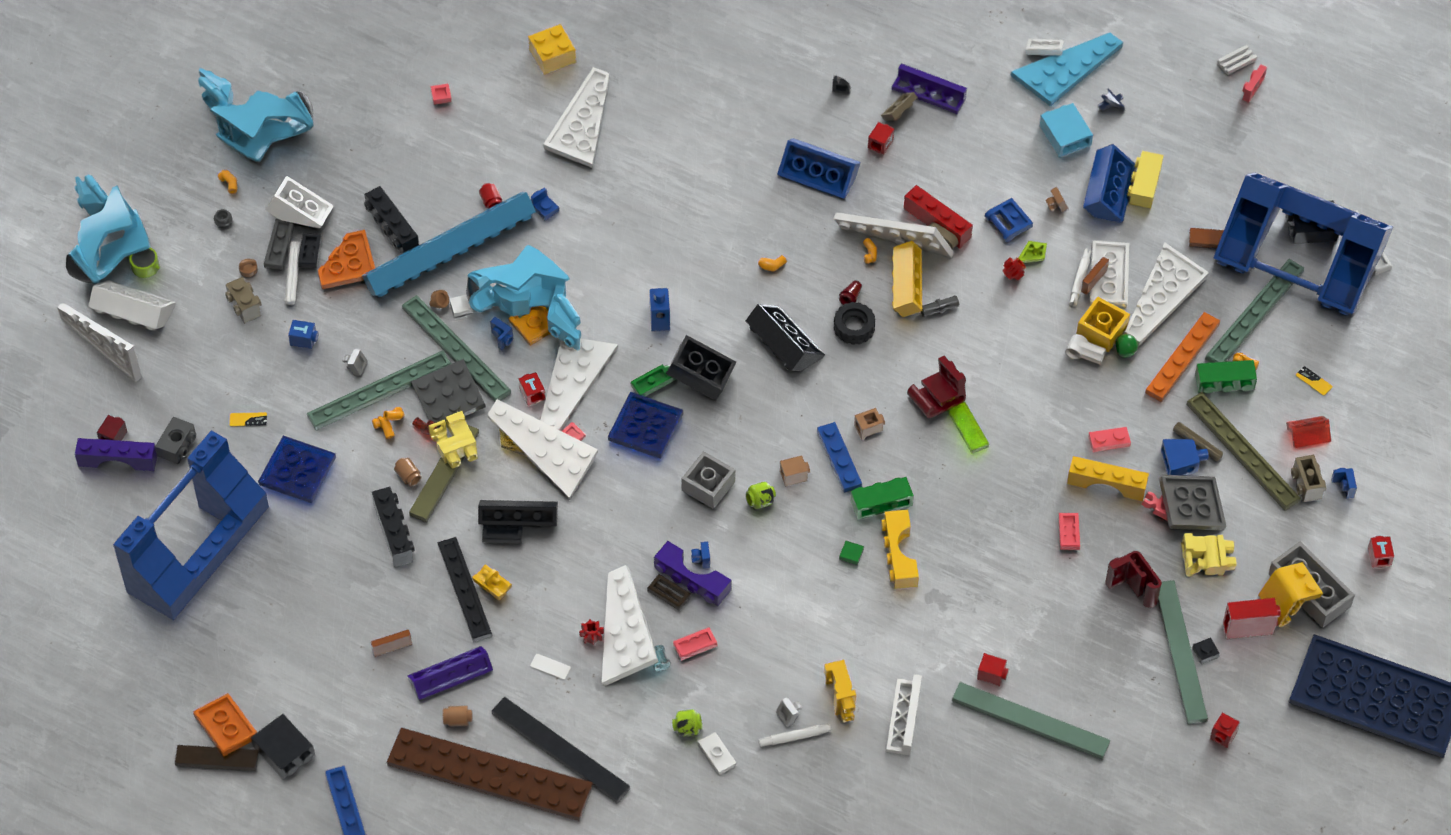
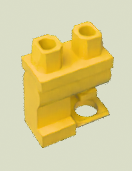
[824,660,856,722]

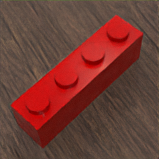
[903,185,973,249]

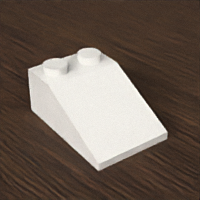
[265,176,333,228]

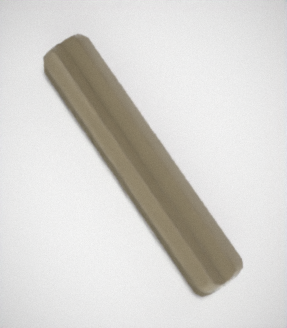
[1173,422,1223,461]

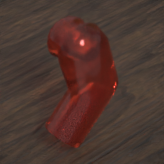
[412,417,437,434]

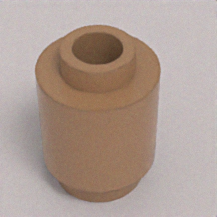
[394,458,422,487]
[443,706,473,727]

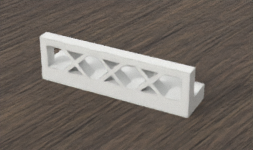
[886,674,922,755]

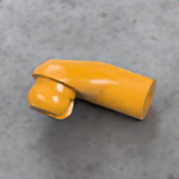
[218,170,237,194]
[863,238,877,264]
[1233,352,1259,370]

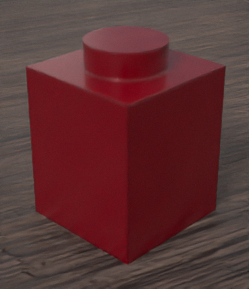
[97,415,127,441]

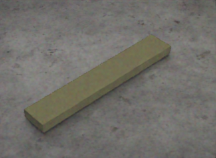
[409,425,479,522]

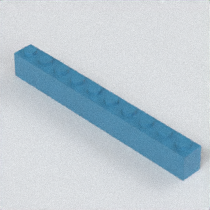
[362,192,536,297]

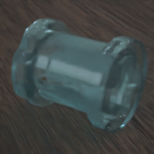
[654,645,671,672]

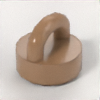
[239,258,258,277]
[429,290,449,309]

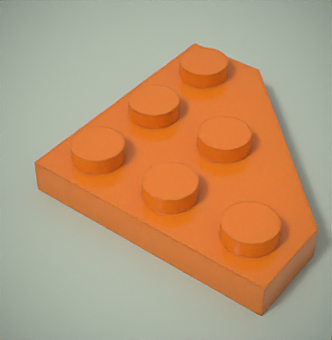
[318,230,375,289]

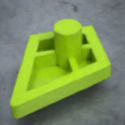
[1018,241,1047,263]

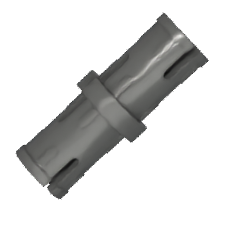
[921,295,959,317]

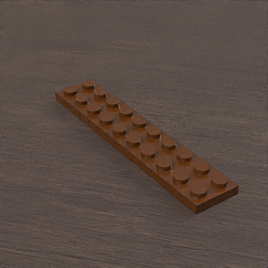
[387,727,593,821]

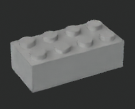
[1268,541,1355,628]

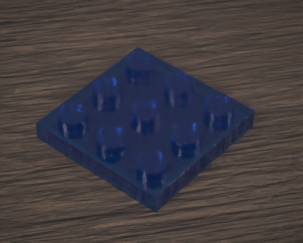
[608,392,683,459]
[258,435,336,503]

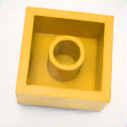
[528,24,576,75]
[1076,296,1130,352]

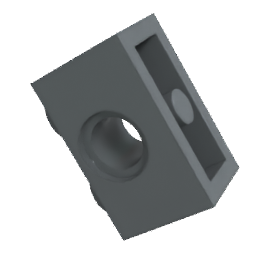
[155,417,197,464]

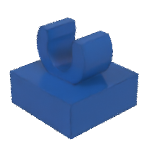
[691,541,710,569]

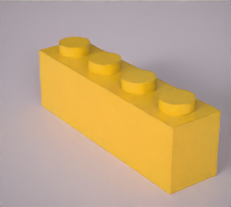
[892,240,922,317]

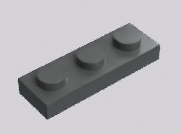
[264,218,294,270]

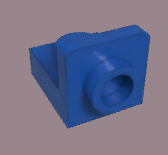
[531,187,559,221]
[490,317,513,350]
[1331,468,1357,499]

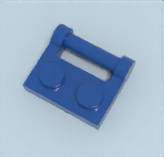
[984,198,1033,242]

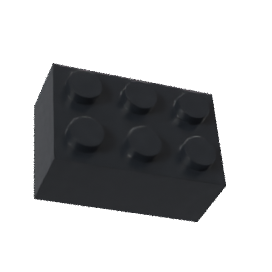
[665,335,736,401]

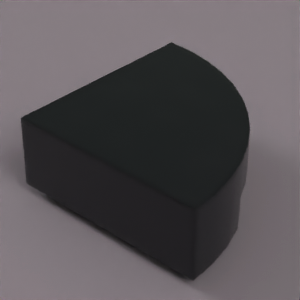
[832,75,851,94]

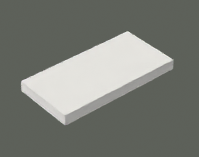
[1090,241,1129,308]

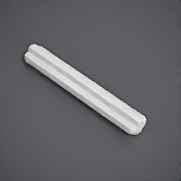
[285,241,301,306]

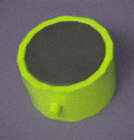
[129,247,160,278]

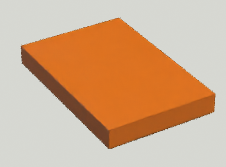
[193,693,257,757]

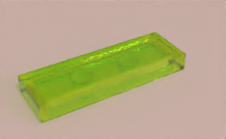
[947,401,989,454]

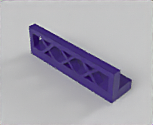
[891,63,967,114]
[407,646,493,700]

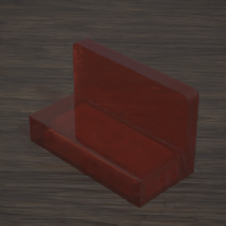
[1286,416,1331,448]

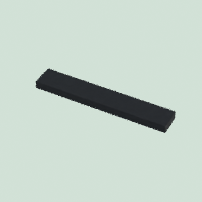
[437,537,492,642]

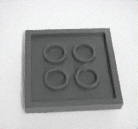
[411,359,486,429]
[1159,475,1227,530]

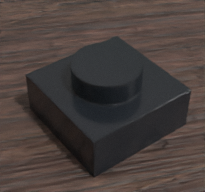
[1192,638,1220,664]

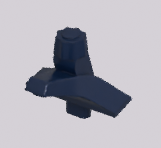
[1098,88,1125,111]

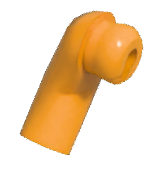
[758,255,787,272]
[383,407,405,421]
[372,416,395,439]

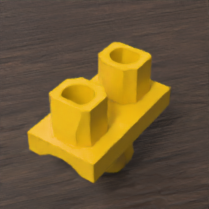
[472,564,512,600]

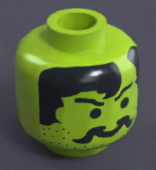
[746,482,776,509]
[672,709,702,737]

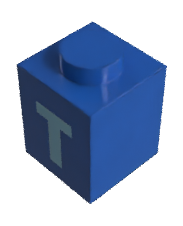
[288,320,319,349]

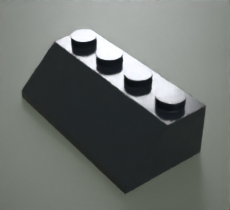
[745,304,825,371]

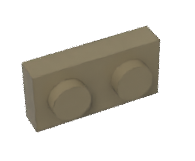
[881,92,917,121]

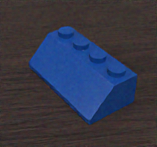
[777,138,861,199]
[1083,144,1135,223]

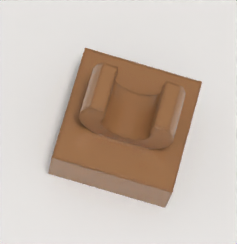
[1045,187,1069,212]

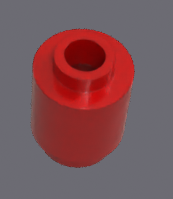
[479,183,502,209]

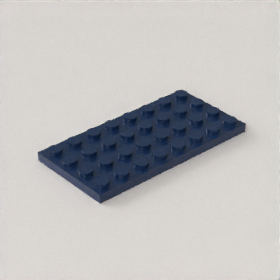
[1288,634,1451,758]

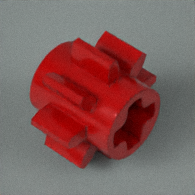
[1003,257,1026,280]
[579,619,604,645]

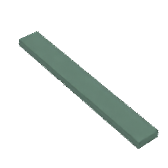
[1205,259,1304,363]
[402,295,511,402]
[307,350,452,430]
[1158,580,1208,724]
[952,682,1110,760]

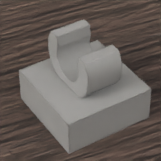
[343,349,368,376]
[776,698,803,727]

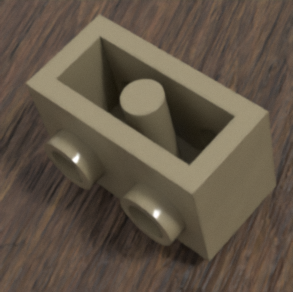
[225,277,262,324]
[1291,455,1326,502]

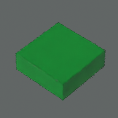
[839,540,864,566]

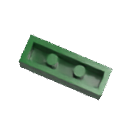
[1195,360,1257,394]
[850,477,914,520]

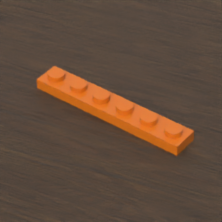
[1145,312,1220,402]

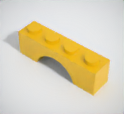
[1067,456,1149,501]
[881,510,919,589]

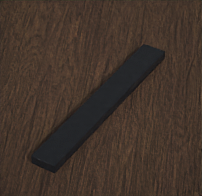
[492,696,630,803]

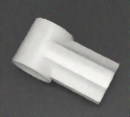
[1065,334,1106,365]

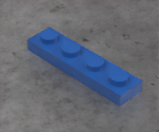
[817,422,862,493]
[325,765,366,835]

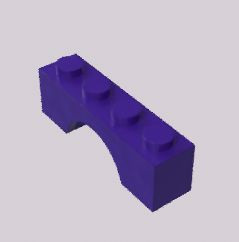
[75,438,157,471]
[654,541,732,606]

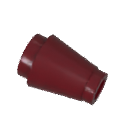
[839,280,862,305]

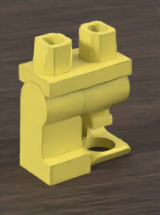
[428,411,478,469]
[1181,533,1237,577]

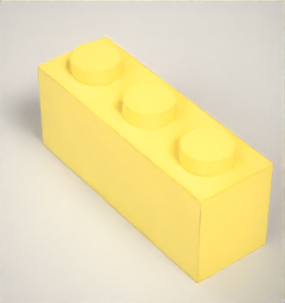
[1127,151,1164,209]

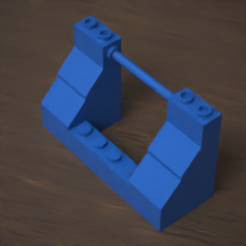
[1213,172,1393,316]
[113,430,269,621]

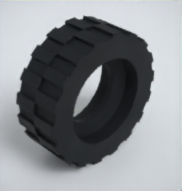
[834,302,875,345]

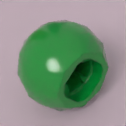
[1116,334,1138,358]

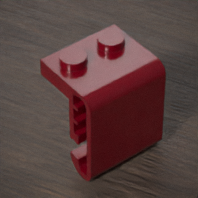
[907,355,966,418]
[1105,551,1162,608]

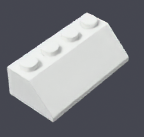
[88,280,176,330]

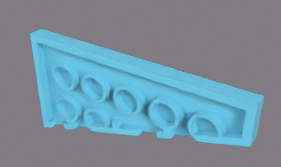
[1011,32,1123,106]

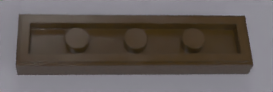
[174,745,259,771]

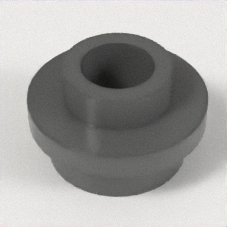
[214,209,232,227]

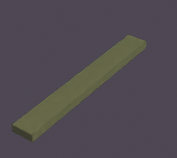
[1187,392,1301,511]

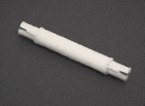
[1069,249,1092,307]
[758,723,831,747]

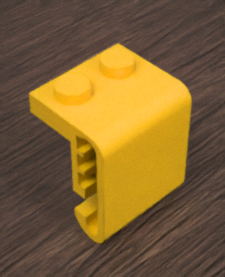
[1258,562,1323,627]

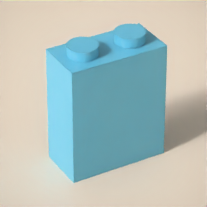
[1039,103,1093,157]

